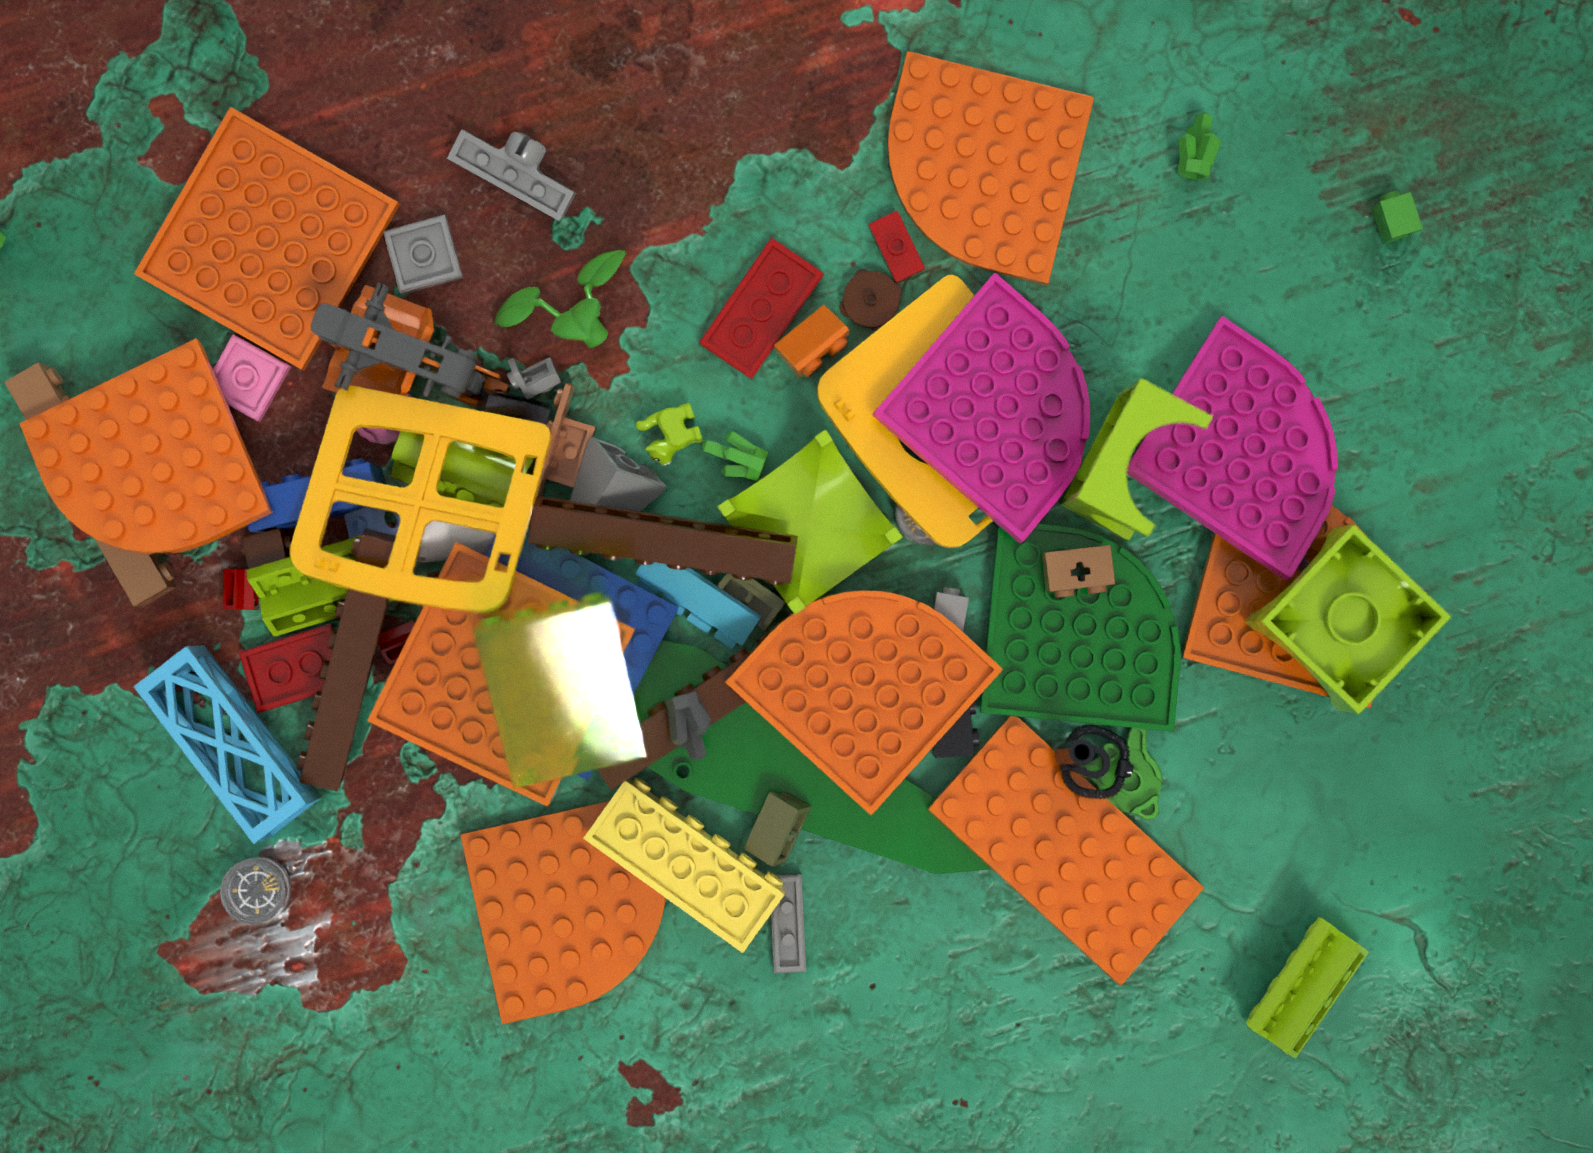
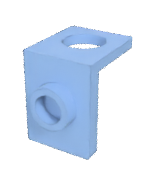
[344,507,401,538]

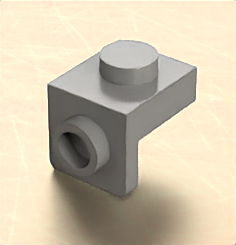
[507,357,562,399]

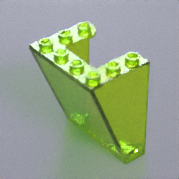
[473,592,646,789]

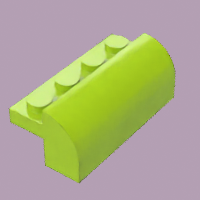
[390,431,536,508]
[246,535,394,637]
[1245,917,1369,1059]

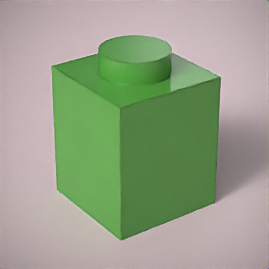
[1371,190,1423,244]

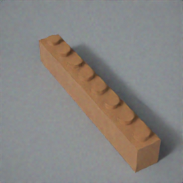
[4,363,177,607]

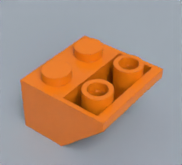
[774,305,849,379]

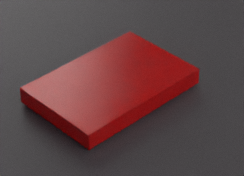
[238,623,335,714]

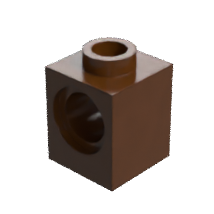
[241,528,293,569]

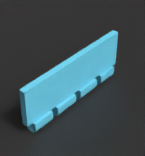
[635,562,762,651]

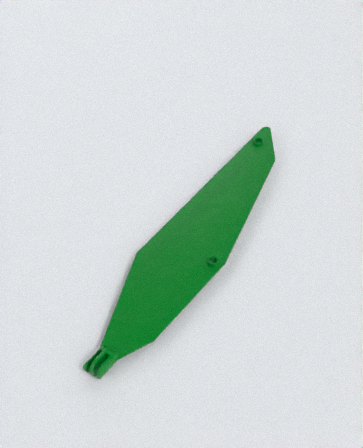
[610,640,991,874]

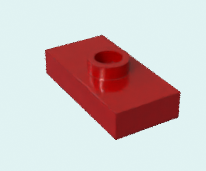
[868,210,925,284]

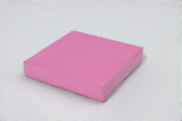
[213,334,292,422]

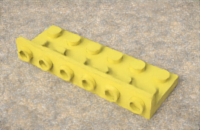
[583,777,786,953]

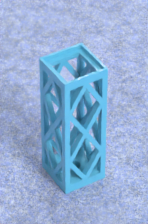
[134,645,321,844]

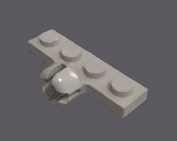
[447,130,576,221]

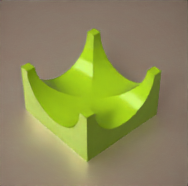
[1060,378,1213,541]
[718,429,903,614]
[1245,524,1451,714]

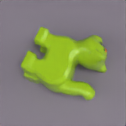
[635,403,704,466]

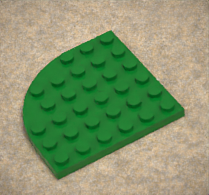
[980,523,1181,732]

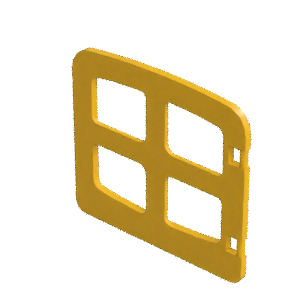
[290,385,552,613]

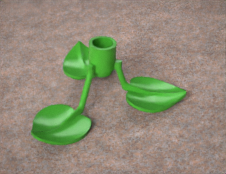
[494,250,627,348]

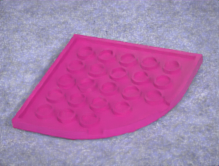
[872,273,1090,543]
[1127,316,1338,581]

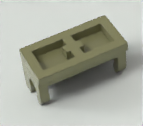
[718,573,786,631]
[744,791,812,867]

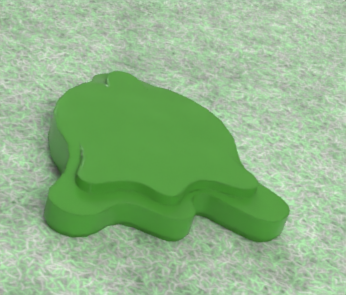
[1080,728,1163,820]

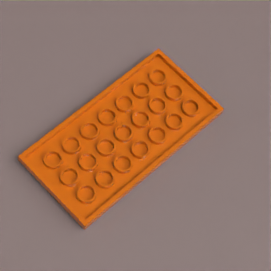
[927,716,1204,986]

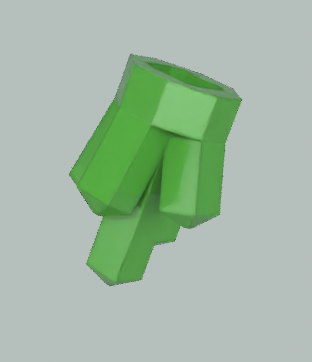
[1177,112,1221,181]
[702,431,769,482]

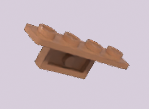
[535,383,596,500]

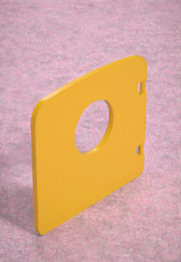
[816,275,993,548]

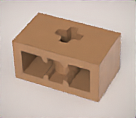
[1041,545,1115,598]

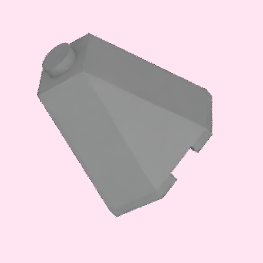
[570,437,667,511]

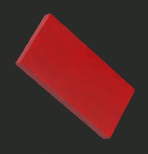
[699,237,824,380]

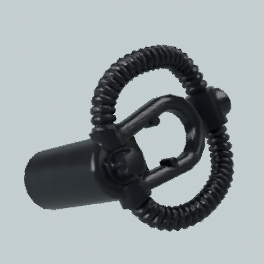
[1055,724,1133,799]

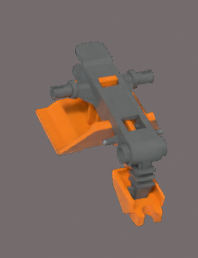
[310,283,510,408]

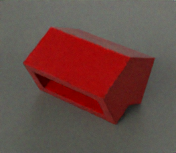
[223,569,259,610]
[378,620,417,665]

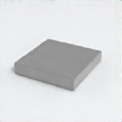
[383,215,463,295]

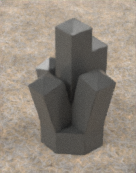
[665,690,712,760]

